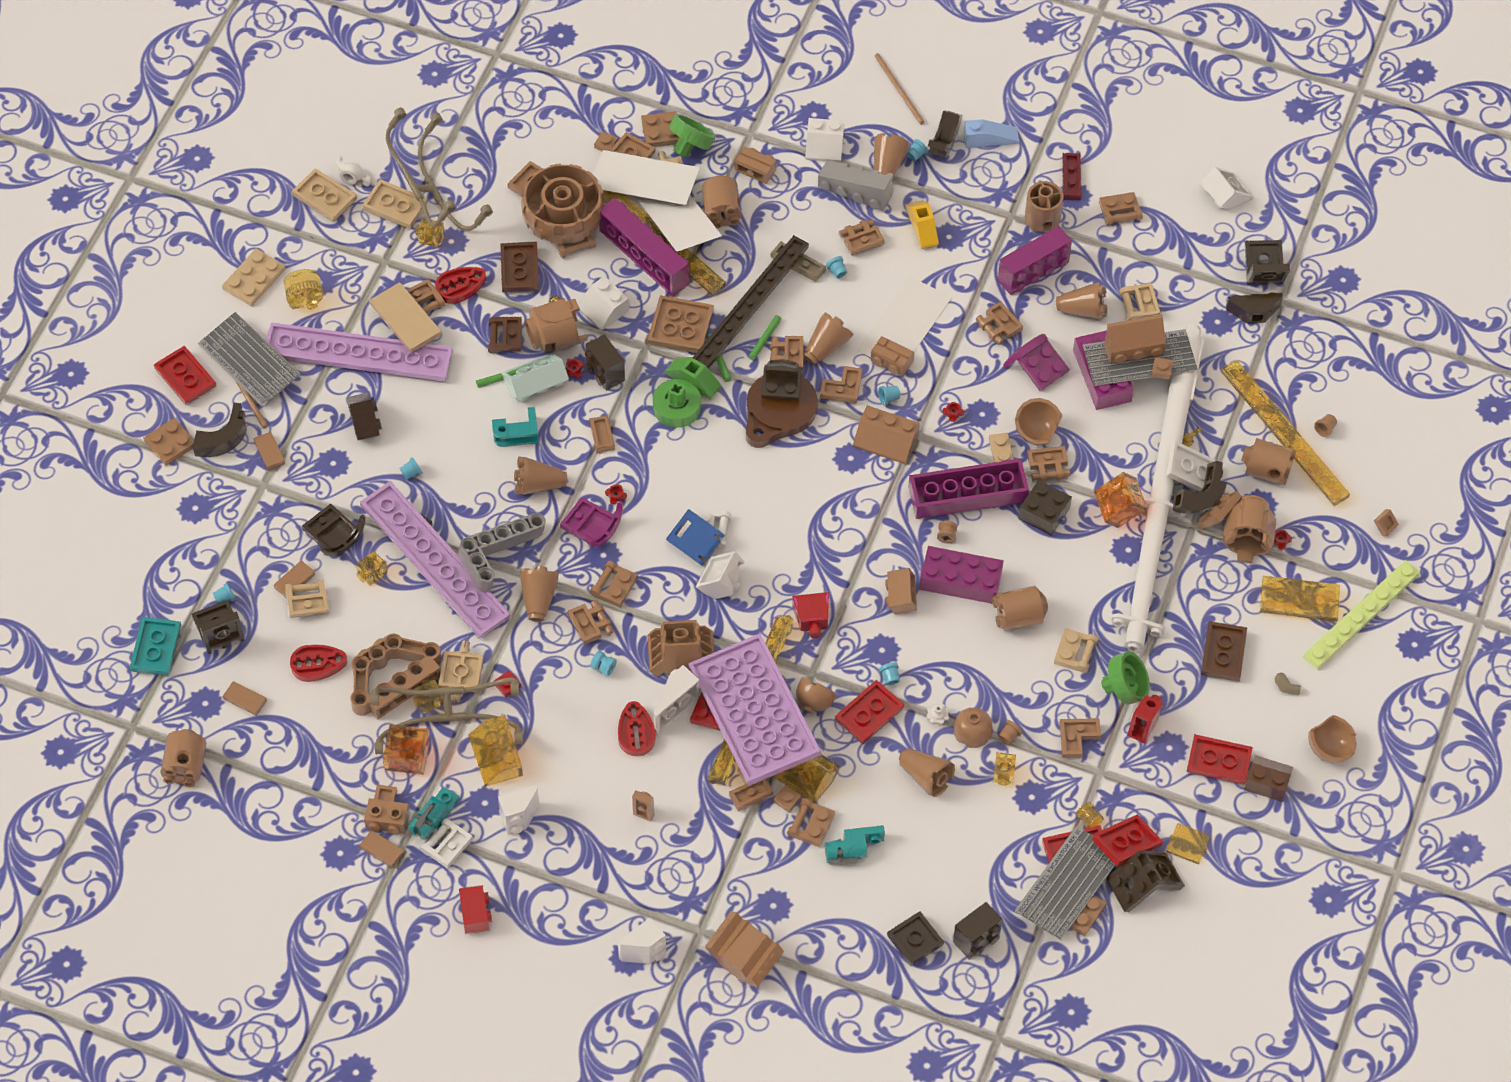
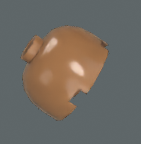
[796,677,837,714]
[953,707,993,748]

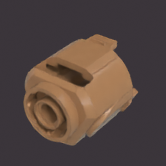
[525,298,588,353]
[1223,495,1276,563]

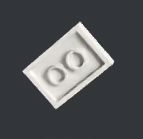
[1166,441,1216,492]

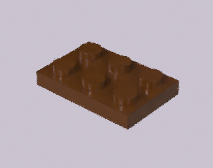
[500,242,539,292]
[1201,621,1247,681]

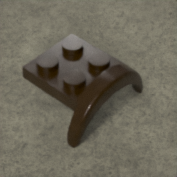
[302,504,365,557]

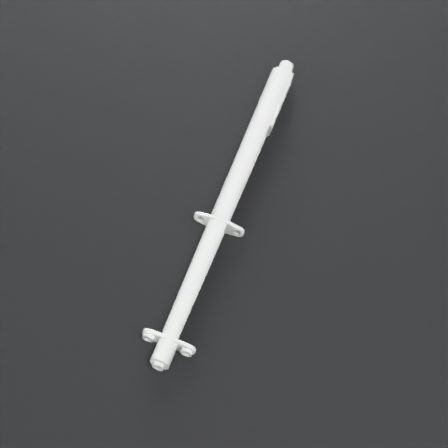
[1111,324,1204,652]

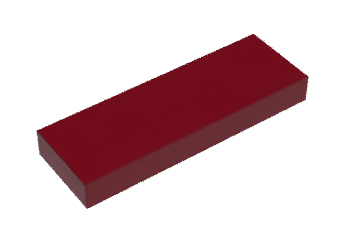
[1062,153,1081,201]

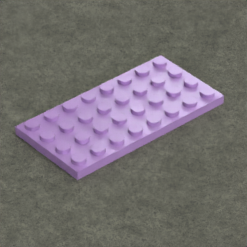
[688,633,822,786]

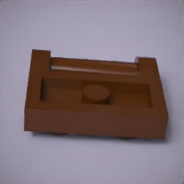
[488,317,522,354]

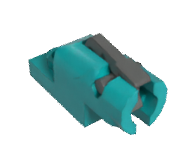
[408,787,460,839]
[825,825,885,864]

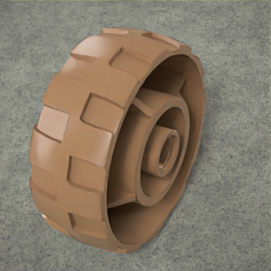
[521,163,605,245]

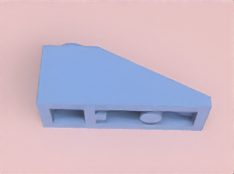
[964,119,1019,148]

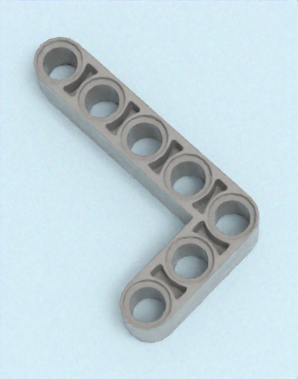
[458,513,546,592]

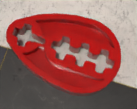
[435,267,486,304]
[290,644,347,682]
[618,701,656,756]

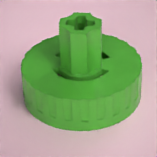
[668,113,716,157]
[653,379,701,428]
[1101,651,1150,705]

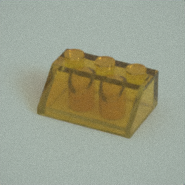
[468,715,523,787]
[773,755,841,803]

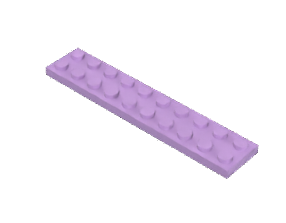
[266,322,453,382]
[360,481,510,639]

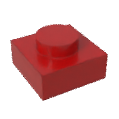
[494,670,521,698]

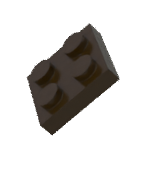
[887,911,944,966]

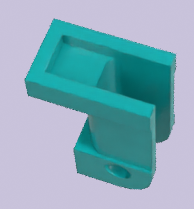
[492,407,539,447]

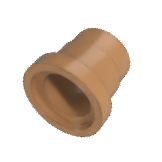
[1314,414,1337,437]
[998,720,1023,745]

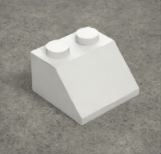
[805,118,844,162]
[1201,167,1253,210]
[578,276,629,331]
[498,784,540,835]
[618,918,666,964]

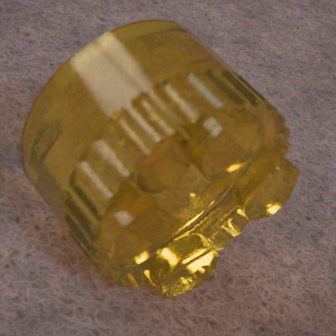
[283,269,324,310]

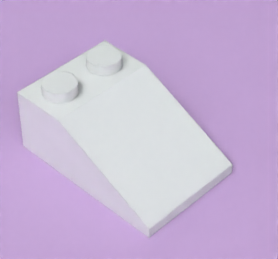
[653,665,700,735]

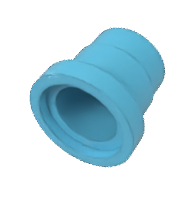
[907,139,928,161]
[826,256,848,279]
[878,386,900,405]
[399,457,422,480]
[213,583,236,603]
[879,662,900,685]

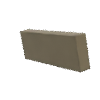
[770,241,826,282]

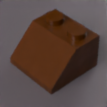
[1244,755,1293,802]

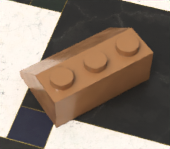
[1104,314,1166,363]
[853,405,920,465]

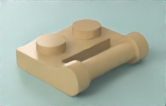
[1119,283,1160,320]
[285,580,329,618]
[1054,628,1099,673]

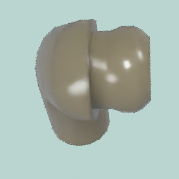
[1275,672,1301,695]

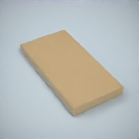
[369,282,442,353]

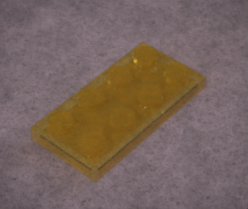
[1260,575,1340,622]

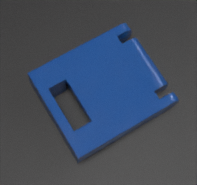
[666,509,725,566]

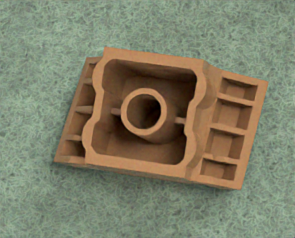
[647,620,714,677]
[705,911,784,987]

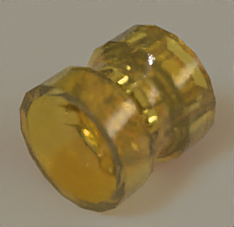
[1076,802,1104,828]

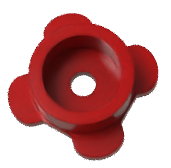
[566,359,584,378]
[942,402,965,422]
[605,484,627,504]
[1274,529,1292,550]

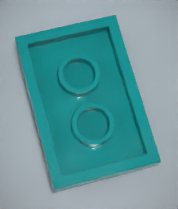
[129,617,181,676]

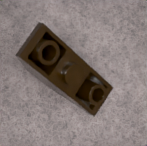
[1226,292,1283,324]

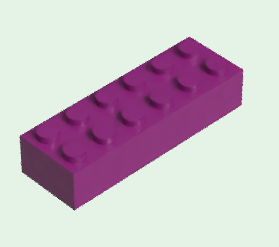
[599,198,689,297]
[908,458,1029,519]

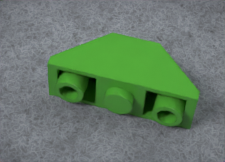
[664,357,721,400]

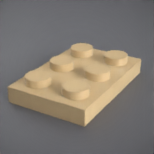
[292,168,357,222]
[362,179,428,229]
[222,249,285,306]

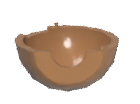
[1015,398,1062,445]
[1308,715,1357,763]

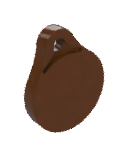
[746,376,818,448]

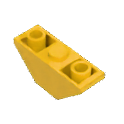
[905,200,939,249]

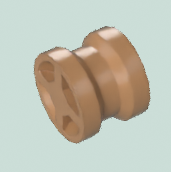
[937,520,957,543]

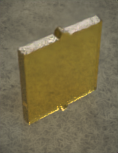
[1166,823,1211,865]

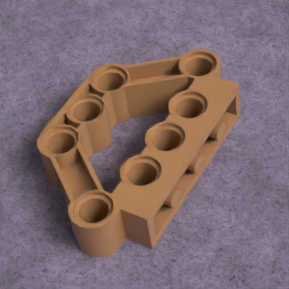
[350,633,442,720]

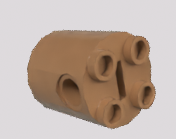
[702,176,741,229]
[1025,181,1063,233]
[1241,438,1297,486]
[992,586,1048,631]
[160,729,207,787]

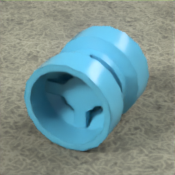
[590,650,617,676]

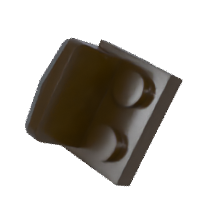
[761,359,802,400]

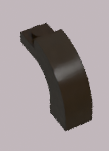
[927,110,963,158]
[193,402,247,457]
[1172,460,1227,514]

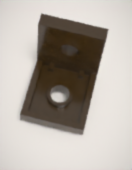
[1245,240,1290,285]
[191,600,245,654]
[1105,850,1185,912]

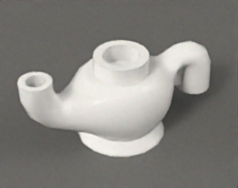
[336,155,372,187]

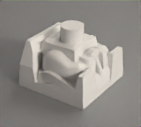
[696,551,745,599]

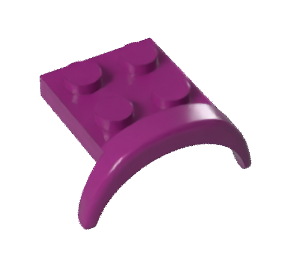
[1003,334,1070,391]
[560,497,623,548]

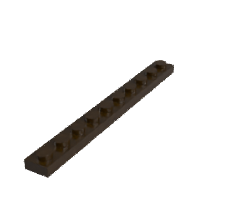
[692,235,809,369]

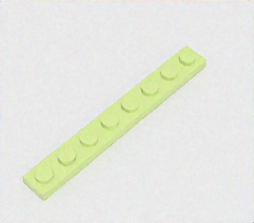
[1303,560,1420,670]

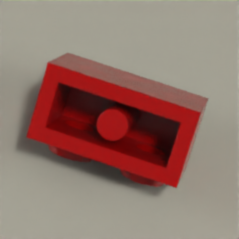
[459,885,492,934]

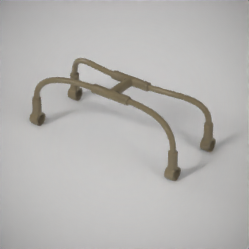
[385,107,493,231]
[370,678,523,755]

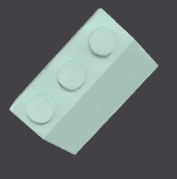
[501,353,569,401]

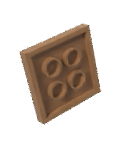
[647,295,714,353]

